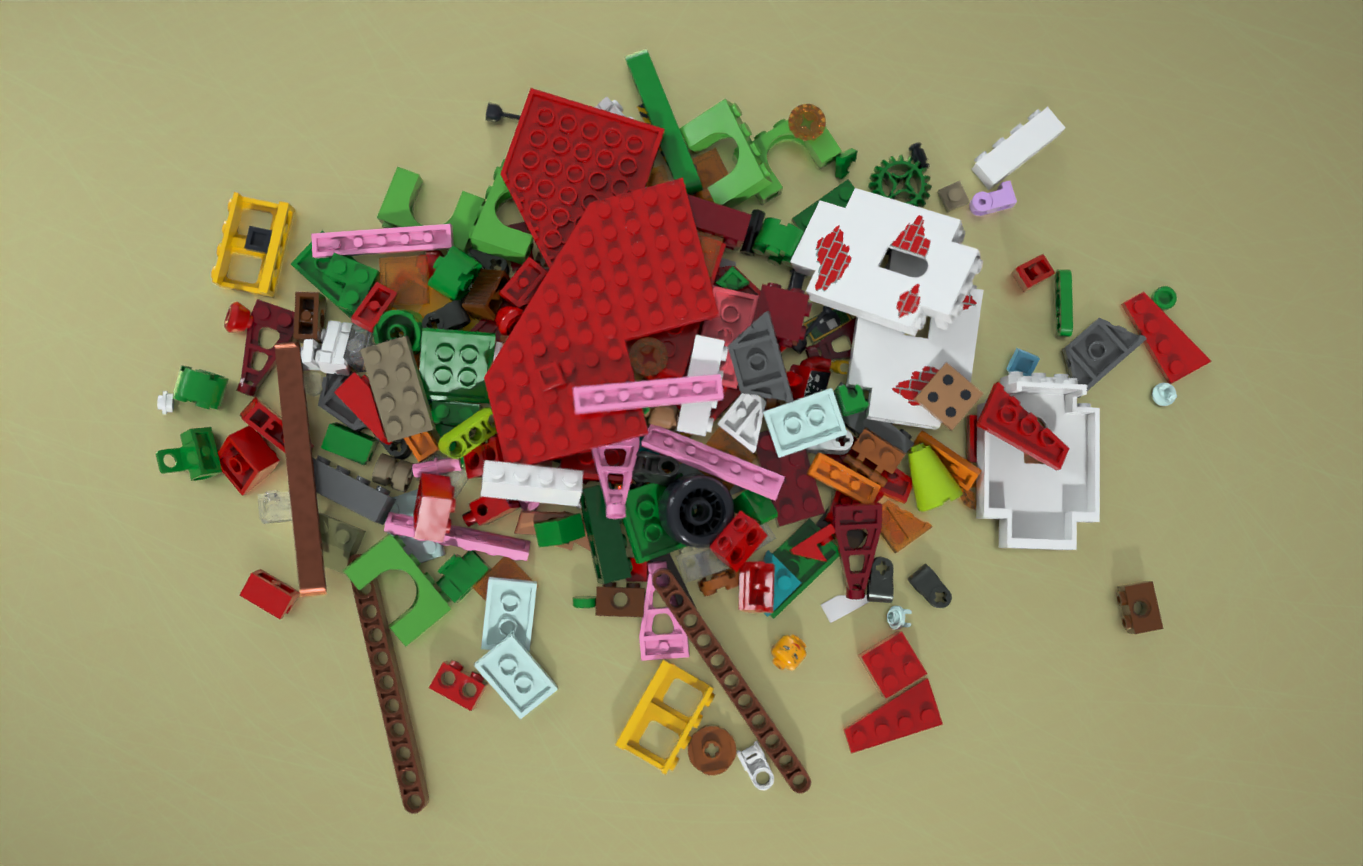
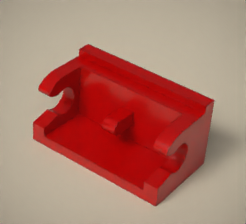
[738,561,775,613]
[239,569,300,619]

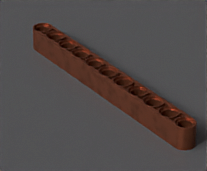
[275,341,327,598]
[347,554,429,814]
[652,568,811,793]

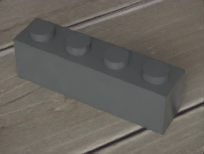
[833,382,914,453]
[313,455,396,525]

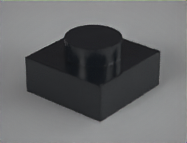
[244,226,273,254]

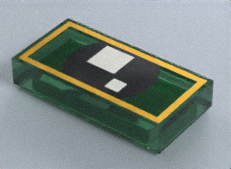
[803,308,853,345]

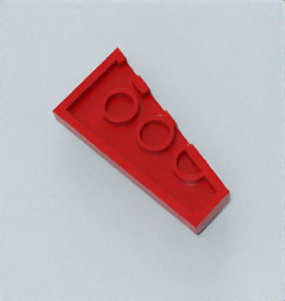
[1121,292,1211,384]
[976,382,1070,470]
[824,436,913,504]
[843,677,943,754]

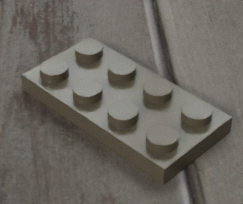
[360,336,436,442]

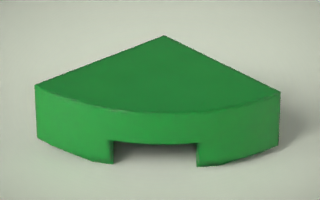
[835,148,858,179]
[716,266,750,291]

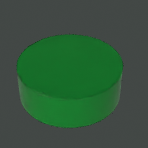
[1151,286,1177,311]
[573,596,596,608]

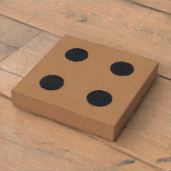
[914,362,983,431]

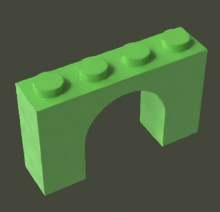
[679,99,773,208]
[732,105,842,205]
[469,159,533,265]
[377,166,486,254]
[343,533,451,647]

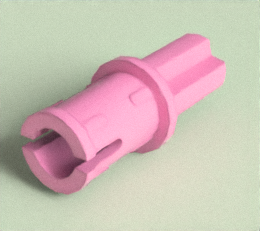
[412,457,462,478]

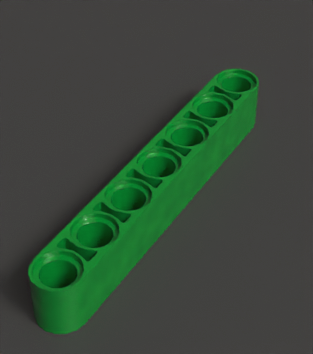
[625,48,703,195]

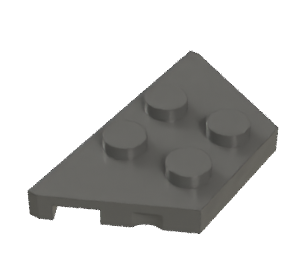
[728,311,794,403]
[1062,318,1147,398]
[318,370,367,433]

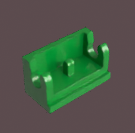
[834,384,869,417]
[321,422,379,466]

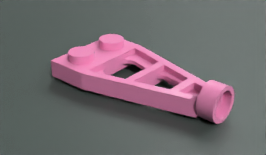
[591,437,639,519]
[639,561,690,661]

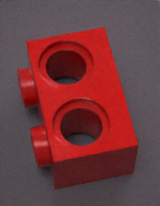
[463,437,504,479]
[709,511,768,572]
[429,659,488,711]

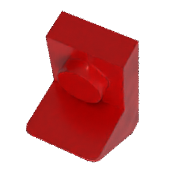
[1012,254,1055,292]
[351,282,398,333]
[789,524,835,562]

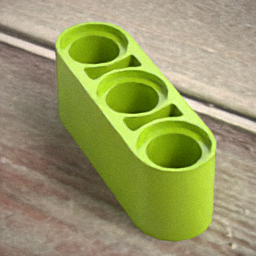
[438,407,497,459]

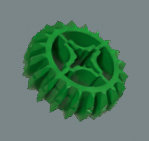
[868,155,932,207]

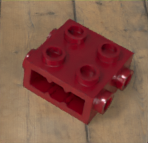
[753,283,812,348]

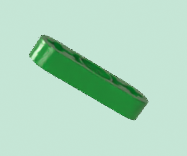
[1055,269,1073,337]

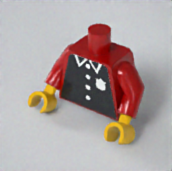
[786,356,849,401]

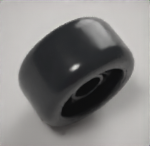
[658,474,735,548]

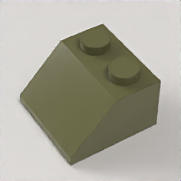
[319,513,366,575]

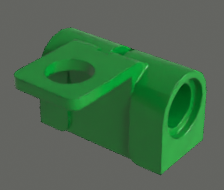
[156,427,222,481]
[436,550,492,603]

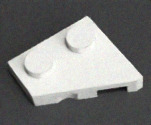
[717,393,766,453]

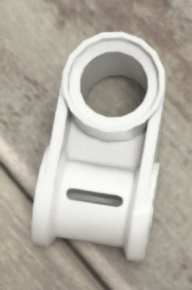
[806,430,854,455]
[736,741,774,790]

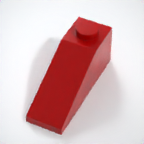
[334,372,392,445]
[240,396,314,453]

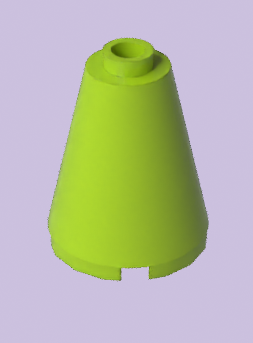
[907,443,963,512]

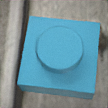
[1006,348,1040,376]

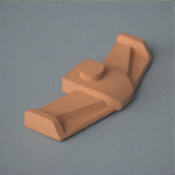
[514,511,591,552]

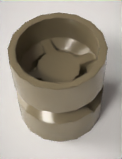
[372,453,413,493]

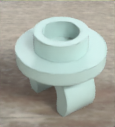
[1152,383,1177,406]
[887,605,912,630]

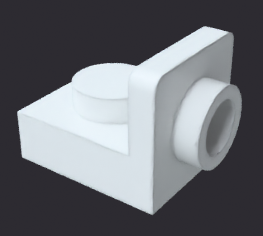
[300,339,322,370]

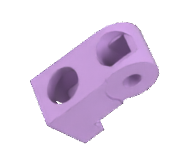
[969,180,1017,216]

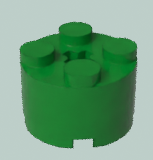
[751,217,804,267]
[428,246,482,301]
[373,309,423,355]
[173,365,229,410]

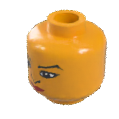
[771,634,807,671]

